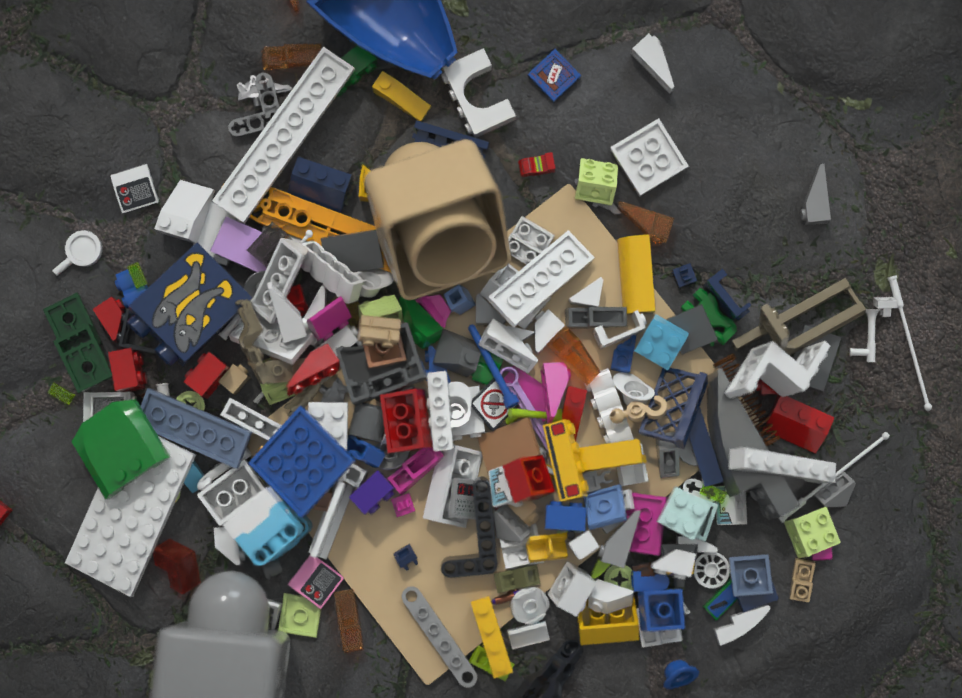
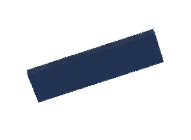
[681,408,724,487]

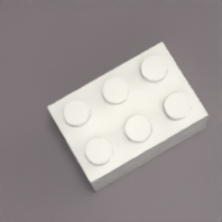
[197,460,267,526]

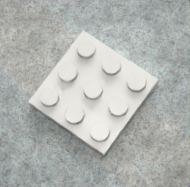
[610,118,689,197]

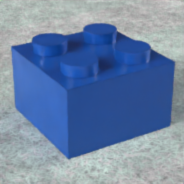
[544,501,586,531]
[638,589,685,632]

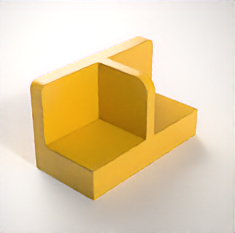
[525,533,568,563]

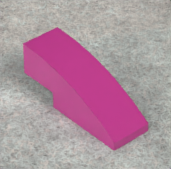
[388,441,444,495]

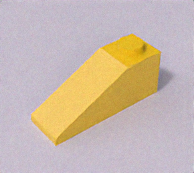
[372,71,431,122]

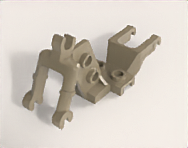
[235,300,330,416]

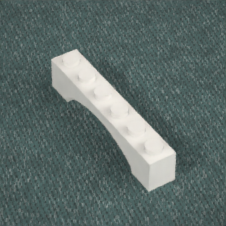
[729,448,836,484]

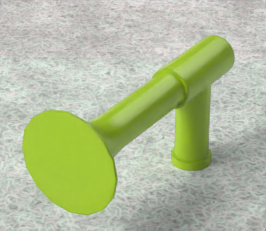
[505,407,562,425]

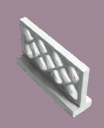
[308,481,354,559]

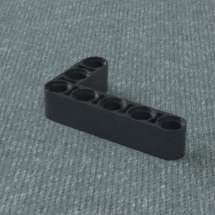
[441,476,498,578]

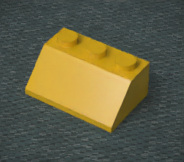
[577,596,639,645]

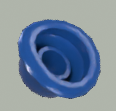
[663,660,699,689]

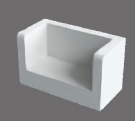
[567,530,599,559]

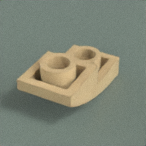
[790,558,816,602]

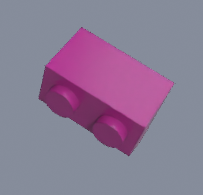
[307,296,351,341]

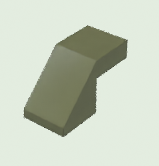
[494,564,541,593]

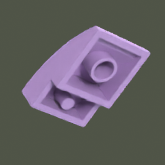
[210,217,279,273]

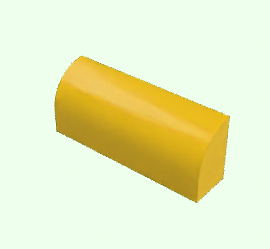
[617,235,655,315]

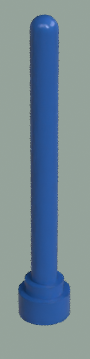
[468,324,520,409]

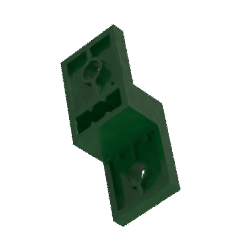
[43,293,112,393]

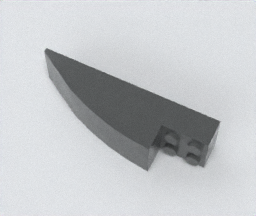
[707,368,800,520]

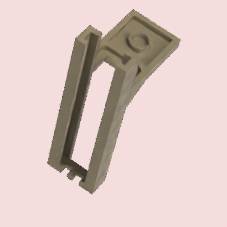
[732,278,866,356]

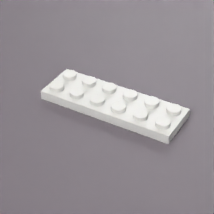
[487,230,595,328]

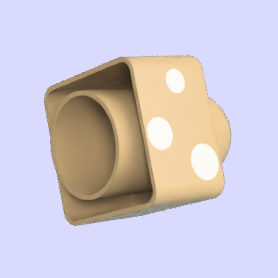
[364,140,511,300]

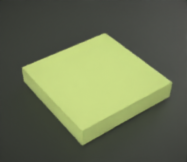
[278,593,321,638]

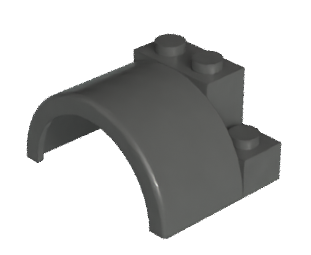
[336,323,427,405]

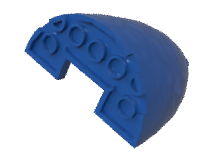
[306,0,457,80]

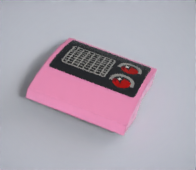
[287,554,344,609]

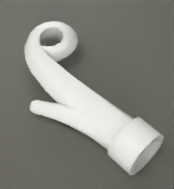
[197,448,252,490]

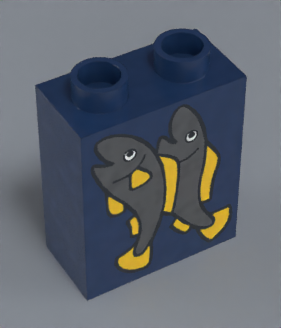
[127,242,252,367]

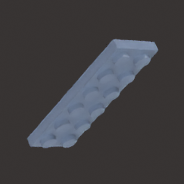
[140,388,252,469]

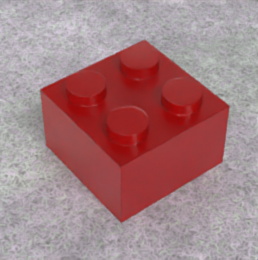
[108,348,147,392]
[184,352,230,399]
[502,455,555,503]

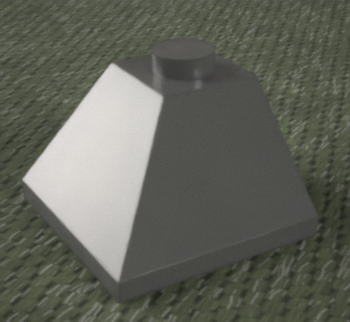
[432,329,481,377]

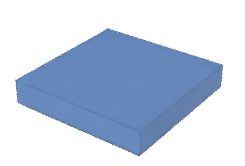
[584,484,627,530]

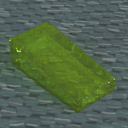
[127,262,148,289]
[47,382,75,405]
[700,485,727,504]

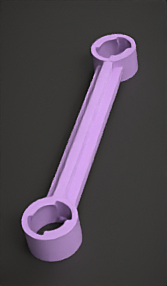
[500,367,552,466]

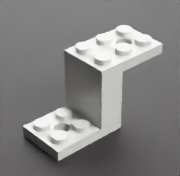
[724,341,830,398]

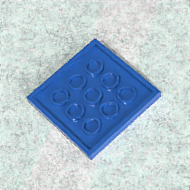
[248,406,356,518]

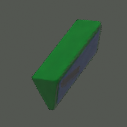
[702,579,737,620]

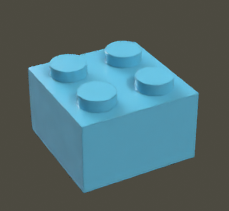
[634,314,689,370]

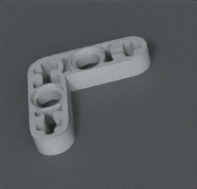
[228,73,280,136]

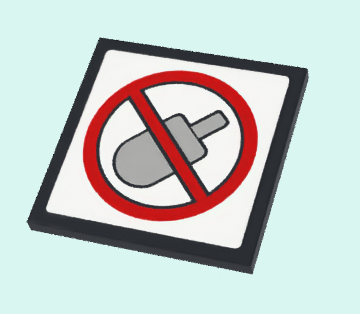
[471,378,519,432]

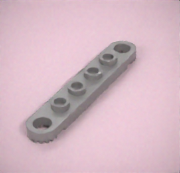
[402,586,477,687]

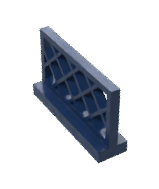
[639,367,708,449]

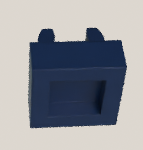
[672,263,697,288]
[393,543,418,571]

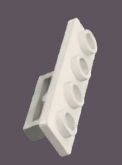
[427,371,454,451]

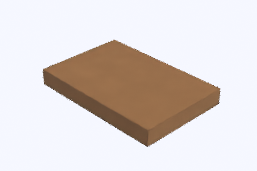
[477,418,541,473]

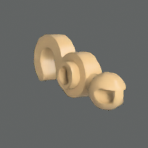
[609,395,667,424]

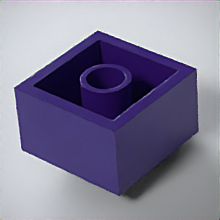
[349,470,395,515]

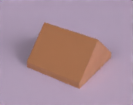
[363,335,406,368]

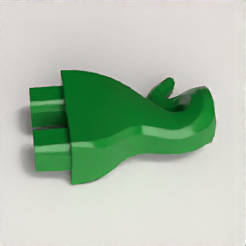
[680,288,737,347]

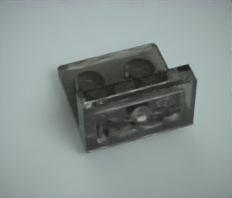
[247,222,292,268]

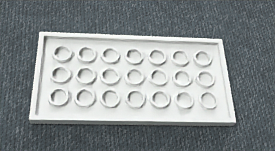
[65,436,196,597]

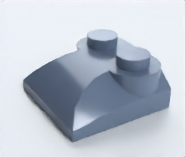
[729,554,773,597]

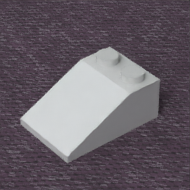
[154,180,215,244]

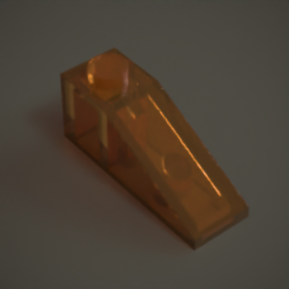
[617,201,674,244]
[546,326,601,386]

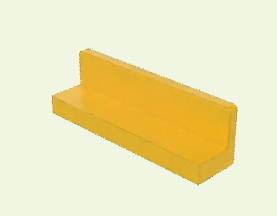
[578,439,647,472]

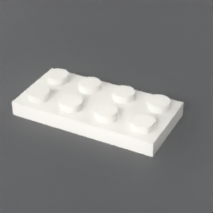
[229,311,315,365]
[308,402,348,482]

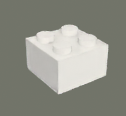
[548,561,597,617]

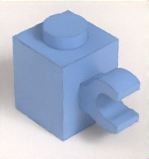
[443,284,476,315]

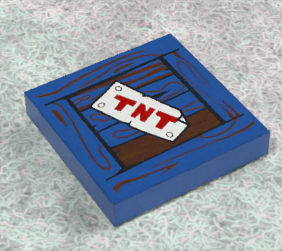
[528,49,581,102]

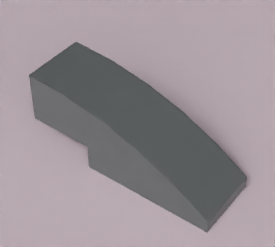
[565,307,627,329]

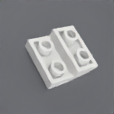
[508,216,555,265]

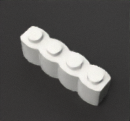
[301,240,363,304]
[584,369,634,444]

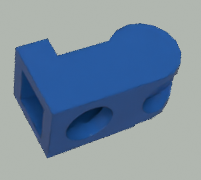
[631,571,669,591]

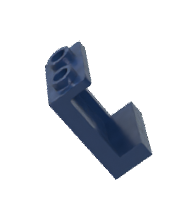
[703,269,751,321]

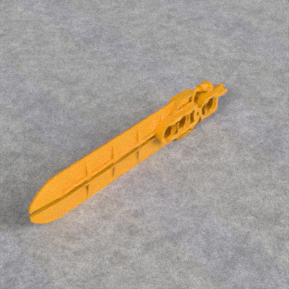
[223,184,391,273]

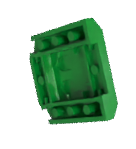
[72,399,170,500]

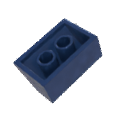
[288,157,353,213]

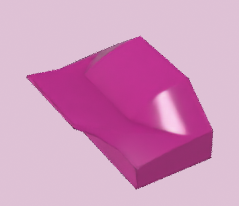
[416,294,451,329]

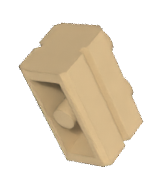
[358,315,401,348]

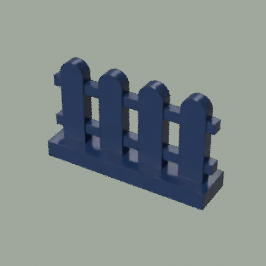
[412,120,490,159]

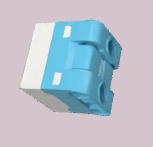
[223,486,312,566]

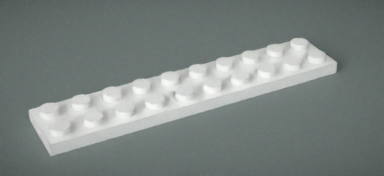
[212,47,355,224]

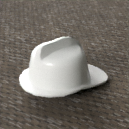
[355,268,394,298]
[613,372,655,405]
[448,381,472,428]

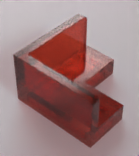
[153,539,200,594]

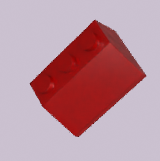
[380,389,433,453]
[762,395,835,454]

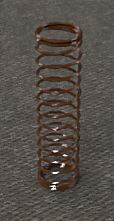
[712,354,781,447]

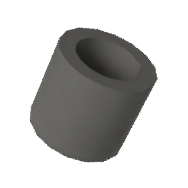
[348,403,385,443]

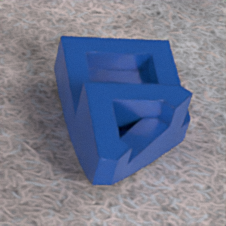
[610,335,636,373]

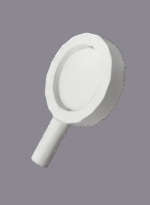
[52,230,103,276]

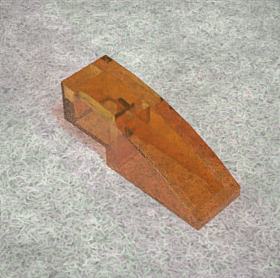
[261,44,322,69]
[334,589,364,653]

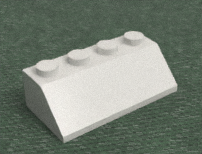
[251,238,308,324]
[423,445,482,528]

